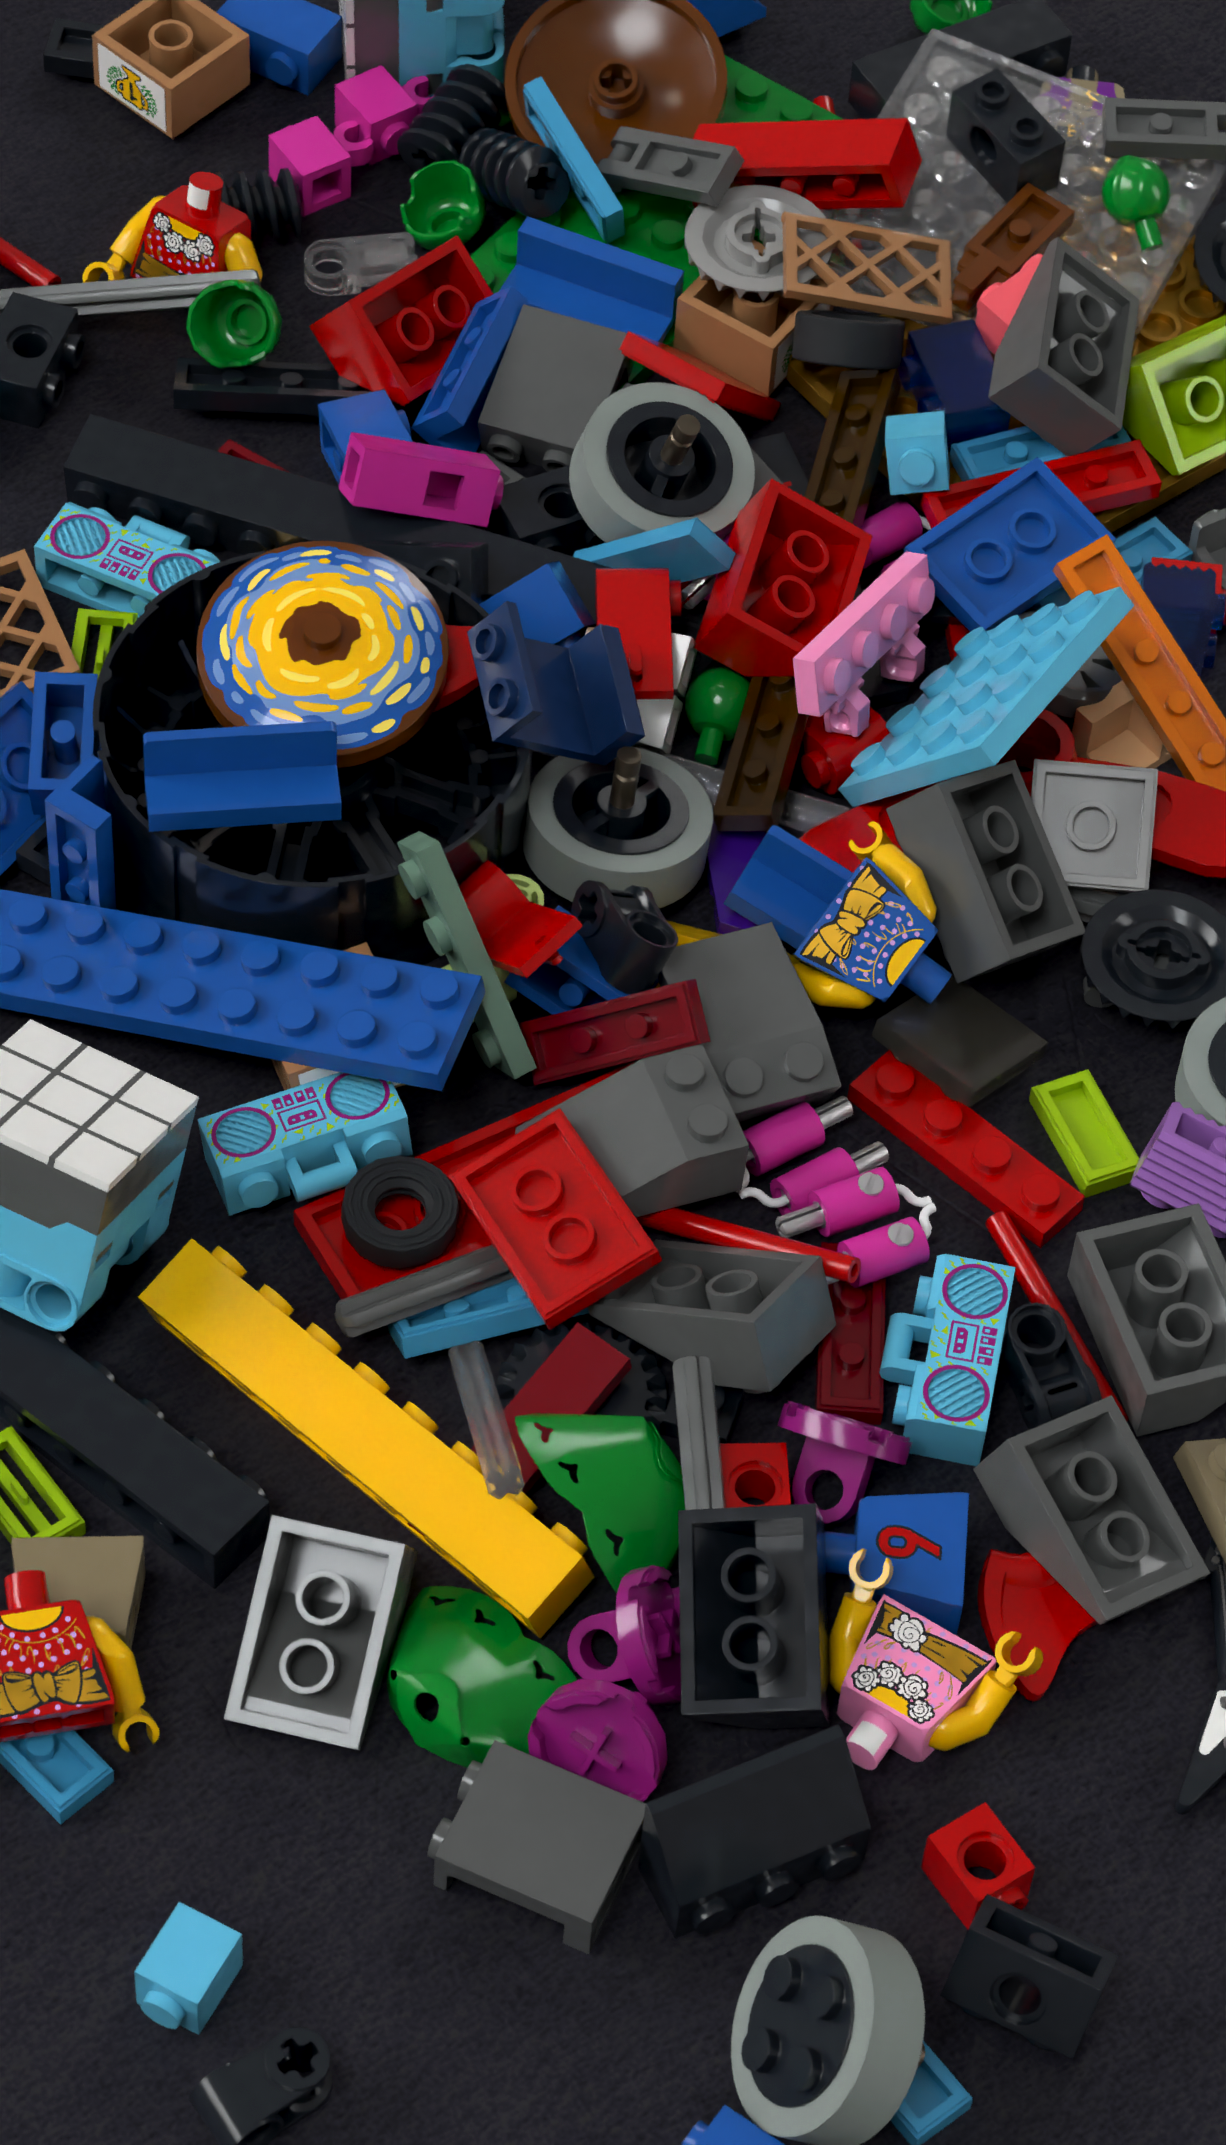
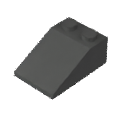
[988,237,1140,456]
[658,922,842,1126]
[515,1044,749,1217]
[588,1239,836,1394]
[973,1395,1210,1625]
[224,1515,418,1751]

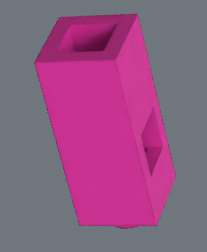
[338,432,504,527]

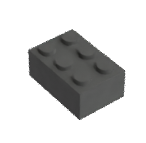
[886,760,1085,984]

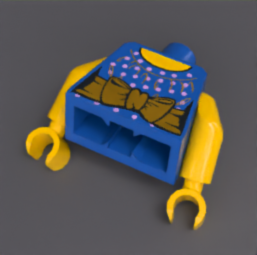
[787,821,952,1009]

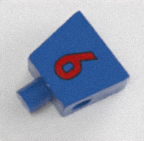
[825,1492,969,1636]

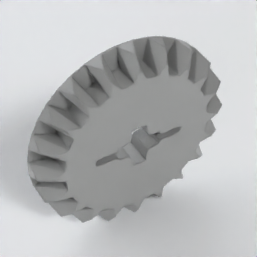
[684,185,833,301]

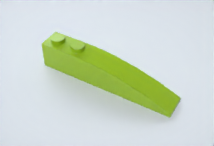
[1122,315,1226,475]

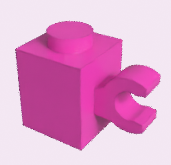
[335,65,434,165]
[269,116,374,217]

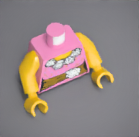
[828,1549,1043,1770]

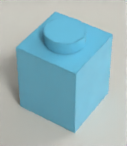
[885,411,950,495]
[134,1902,243,2035]

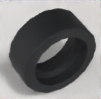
[792,310,905,370]

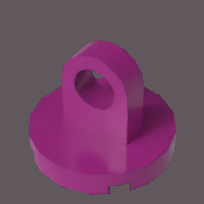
[777,1401,913,1525]
[567,1565,681,1706]
[527,1679,668,1802]

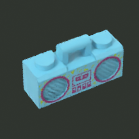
[34,502,220,618]
[197,1072,413,1216]
[879,1254,1016,1466]

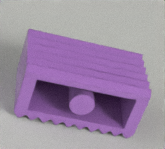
[1129,1102,1226,1238]

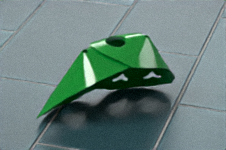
[515,1413,685,1594]
[387,1586,577,1768]

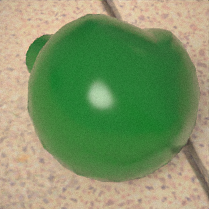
[1101,155,1171,252]
[684,667,750,765]

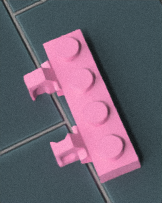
[793,551,935,737]

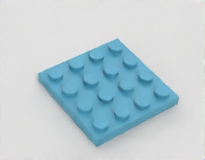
[838,586,1134,807]

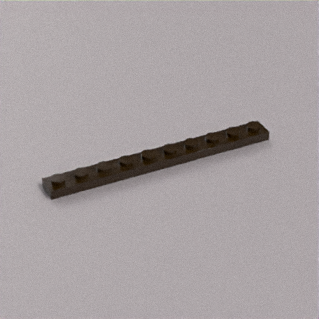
[713,369,902,831]

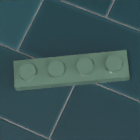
[397,831,537,1079]

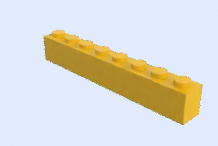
[138,1238,594,1639]

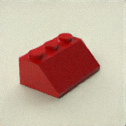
[309,235,493,406]
[693,478,873,677]

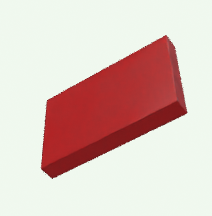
[619,331,781,422]
[449,1108,662,1330]

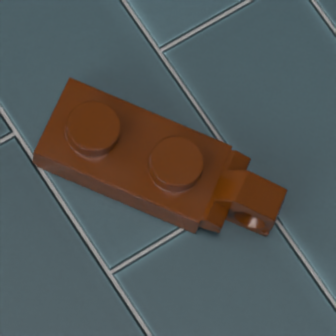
[950,183,1076,313]

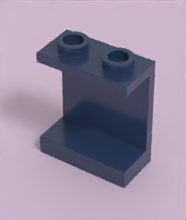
[467,601,645,766]

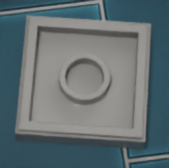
[1031,759,1159,893]

